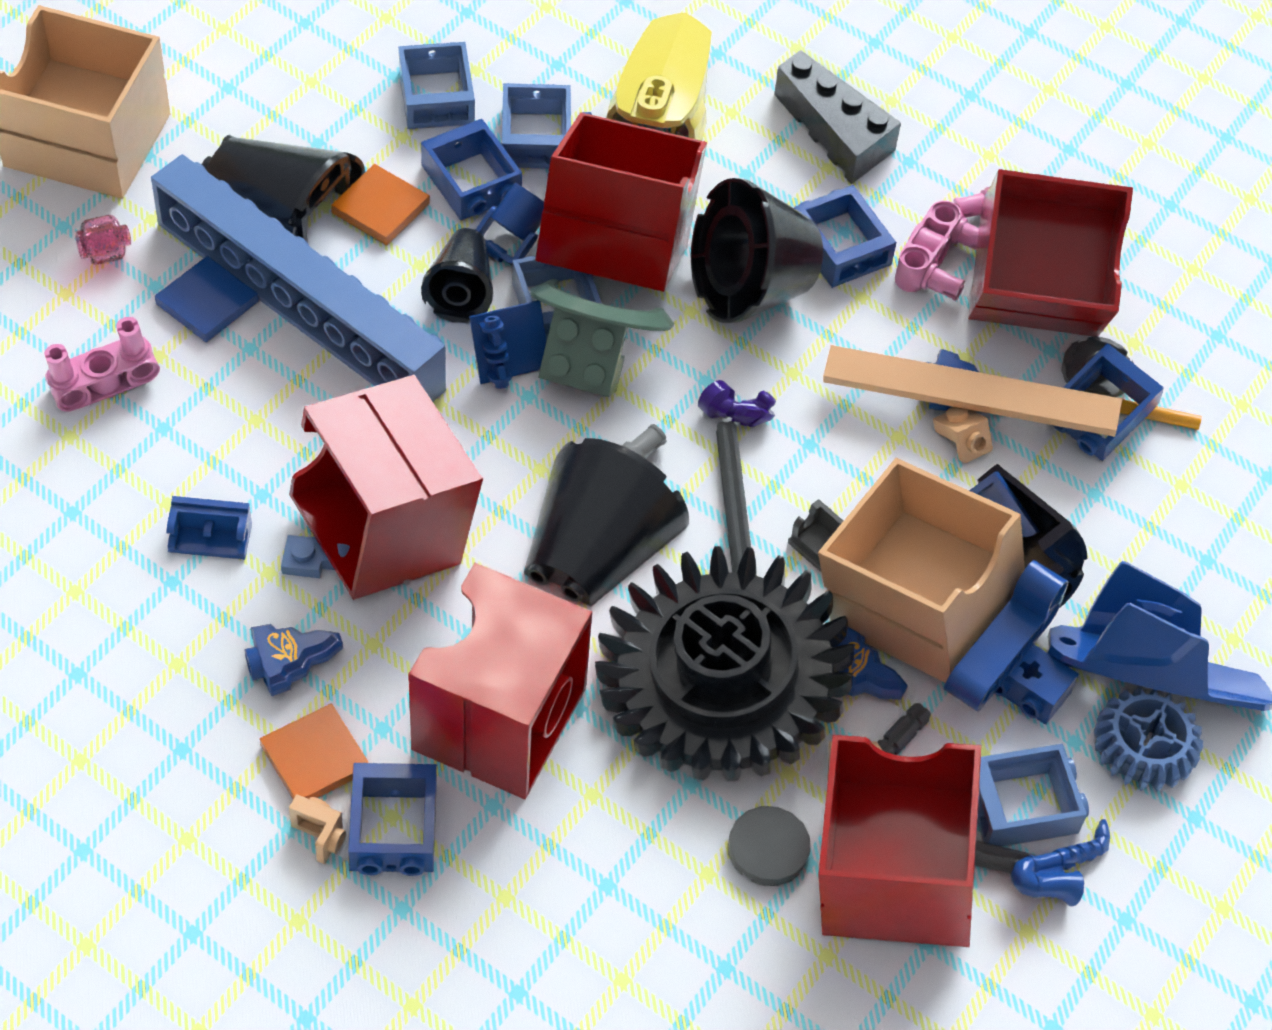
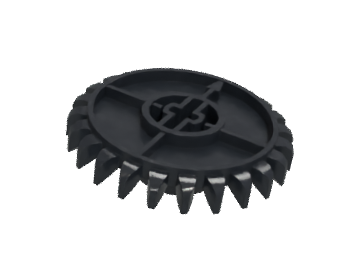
[595,546,854,782]

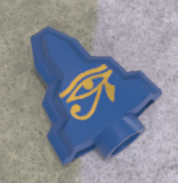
[244,624,343,696]
[835,627,908,700]

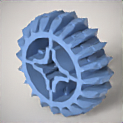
[1093,686,1204,792]

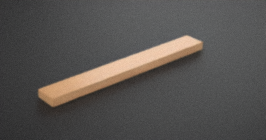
[823,345,1122,437]

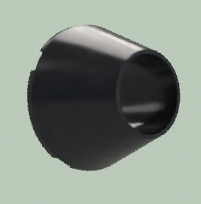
[691,178,823,323]

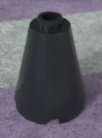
[421,228,494,323]

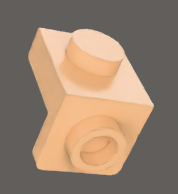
[933,407,993,463]
[289,794,346,864]

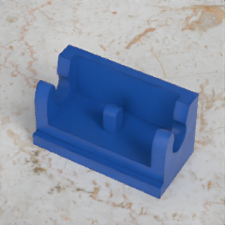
[166,496,252,560]

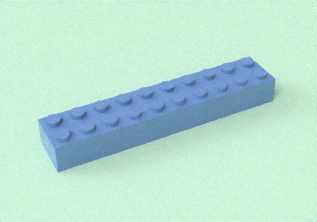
[151,154,446,402]

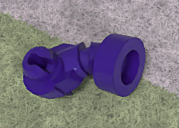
[698,380,776,427]

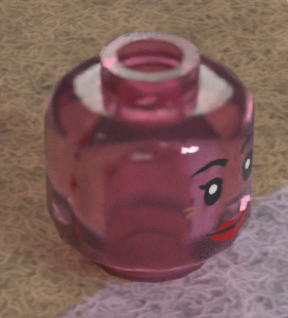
[75,215,131,265]

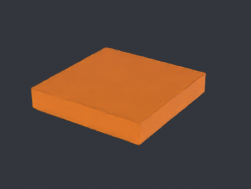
[331,164,430,245]
[259,703,369,799]

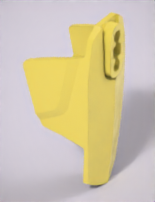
[606,12,712,141]

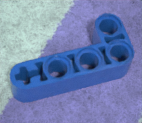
[943,560,1069,712]

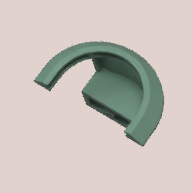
[530,279,675,397]

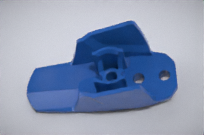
[1047,561,1272,711]

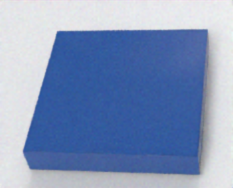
[155,256,259,343]

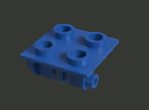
[469,300,546,389]

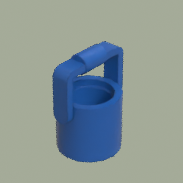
[475,182,544,266]

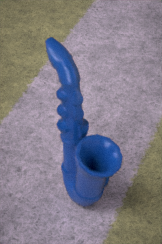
[1010,819,1110,907]

